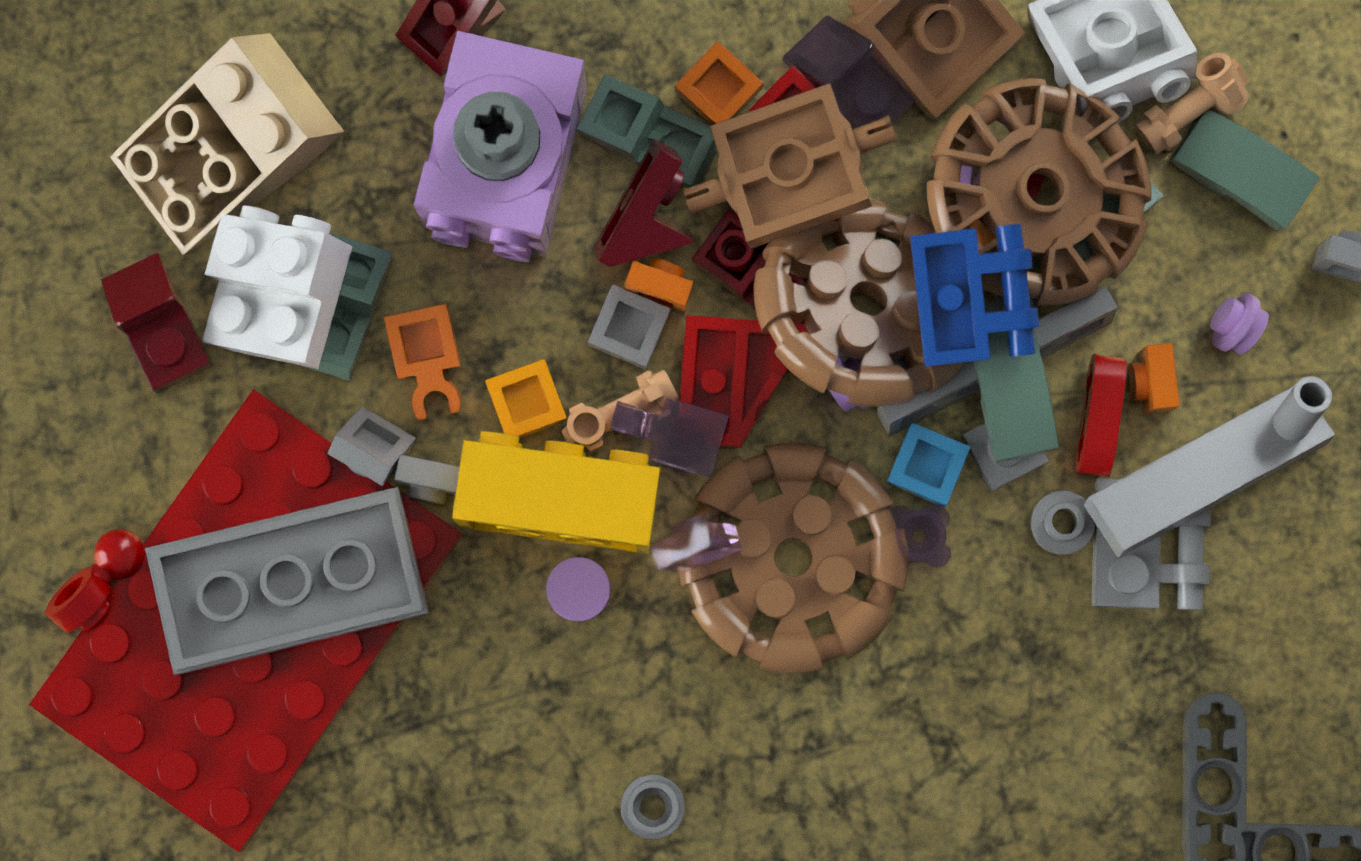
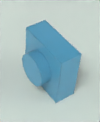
[886,422,971,507]

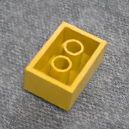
[452,432,660,554]

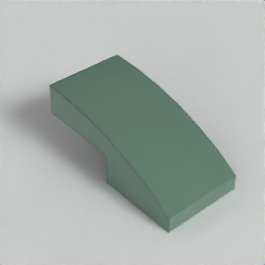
[576,74,717,188]
[1169,109,1320,231]
[300,233,392,381]
[973,328,1059,463]

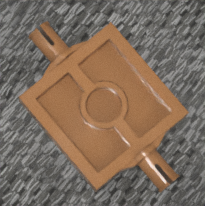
[683,83,898,249]

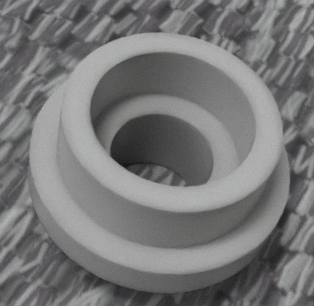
[1030,491,1095,555]
[621,774,685,839]

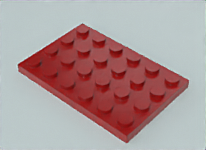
[29,389,463,852]

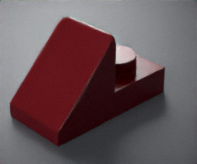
[395,0,505,77]
[593,139,695,267]
[101,252,214,393]

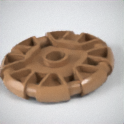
[927,78,1152,305]
[754,200,965,407]
[678,443,909,673]

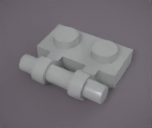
[1091,478,1211,611]

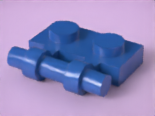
[910,224,1039,366]

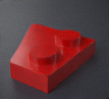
[676,315,809,448]

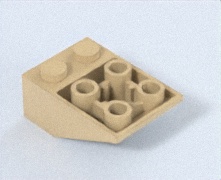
[110,33,344,256]

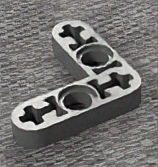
[1182,693,1361,861]

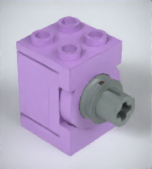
[414,31,587,262]

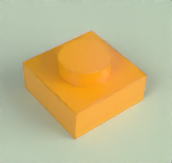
[485,359,567,438]

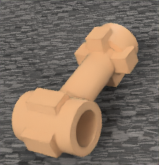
[1134,53,1249,155]
[561,370,680,454]

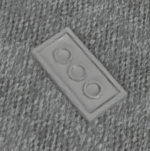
[145,487,429,675]

